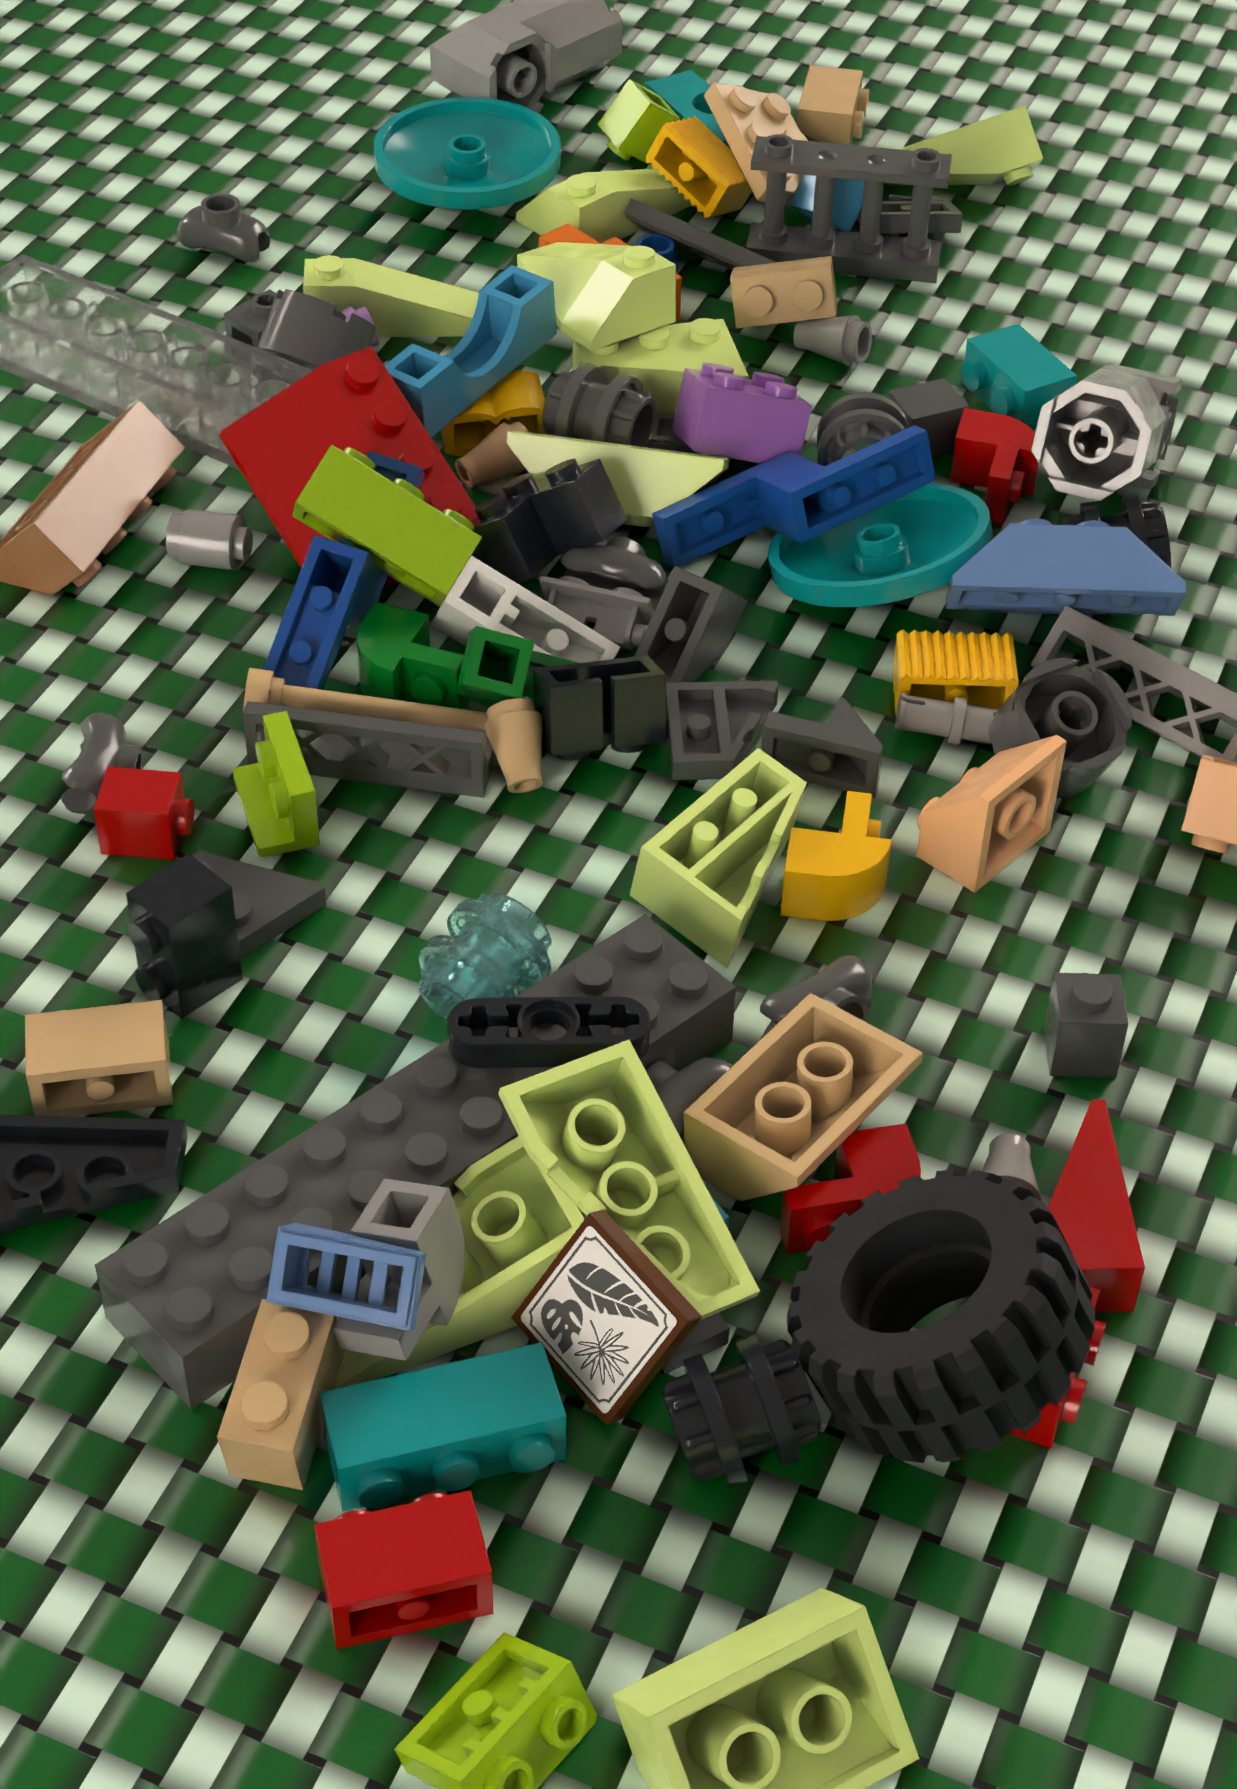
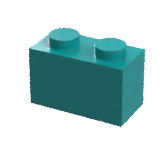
[961,324,1077,430]

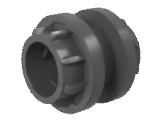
[542,363,656,447]
[817,392,909,466]

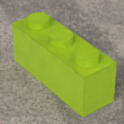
[292,444,482,607]

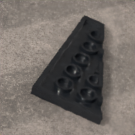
[0,1115,188,1232]

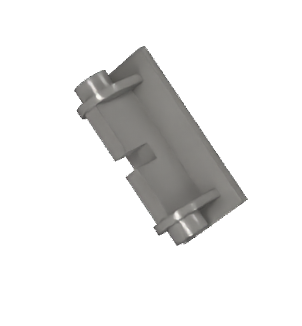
[539,576,653,651]

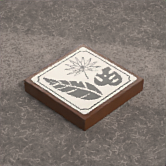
[511,1209,702,1426]

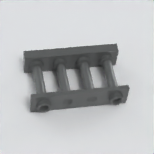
[746,134,952,283]

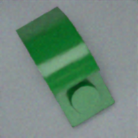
[357,602,467,709]
[456,626,579,707]

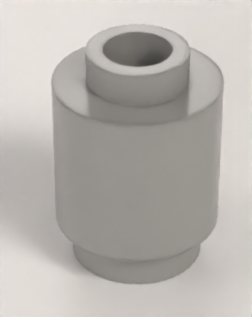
[166,509,253,571]

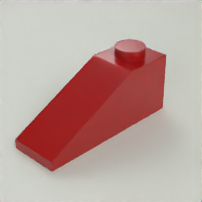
[1048,1099,1145,1313]

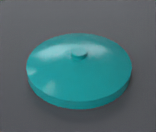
[374,97,561,210]
[768,483,993,607]

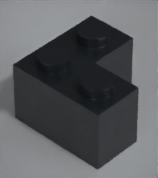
[471,459,628,583]

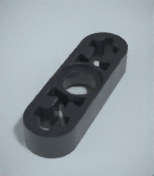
[447,996,650,1068]

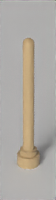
[243,668,488,736]

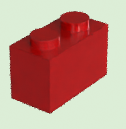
[314,1490,494,1649]

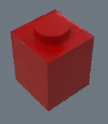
[93,767,194,860]

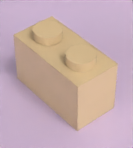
[797,65,870,145]
[730,256,837,329]
[25,1000,173,1117]
[217,1299,345,1490]

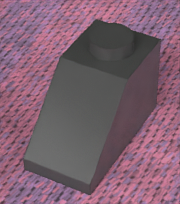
[634,566,748,683]

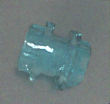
[418,894,552,1022]

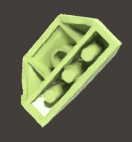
[506,431,730,527]

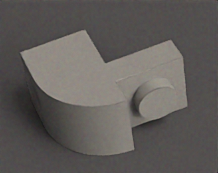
[332,1178,465,1361]

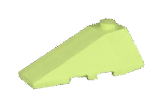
[884,105,1043,186]
[516,169,691,243]
[517,242,676,351]
[303,255,479,337]
[498,1040,760,1321]
[335,1136,586,1389]

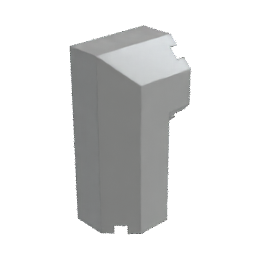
[430,0,623,114]
[1031,363,1182,501]

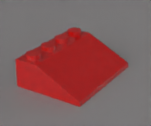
[220,346,477,589]

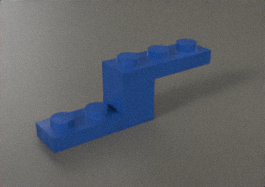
[652,425,936,568]
[263,451,425,690]

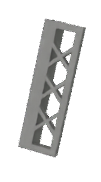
[1030,605,1237,762]

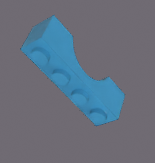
[384,265,557,437]

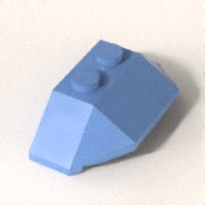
[946,519,1186,616]

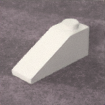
[430,556,620,663]

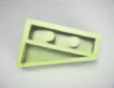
[573,318,749,414]
[630,748,807,968]

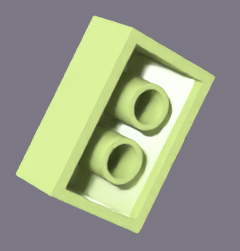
[611,1587,919,1789]

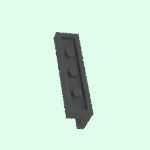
[243,701,496,798]

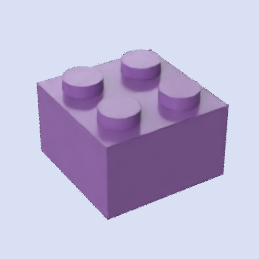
[672,362,812,463]

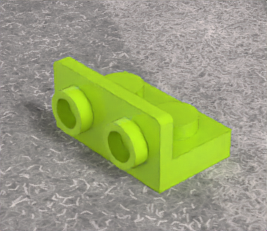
[233,711,320,857]
[394,1632,597,1789]

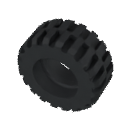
[787,1169,1095,1463]

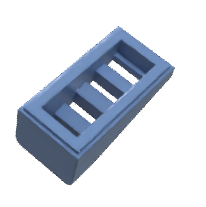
[266,1223,427,1331]

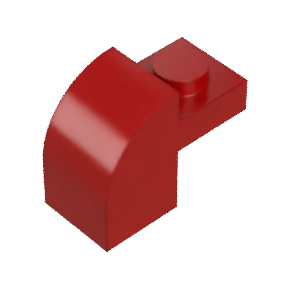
[950,408,1039,523]
[780,1123,921,1254]

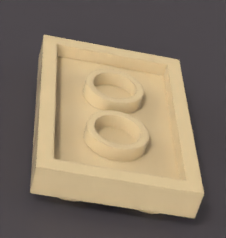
[704,82,808,207]

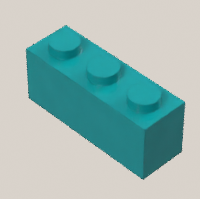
[319,1342,566,1512]

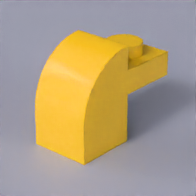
[780,791,892,921]

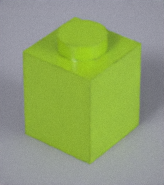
[597,79,681,165]

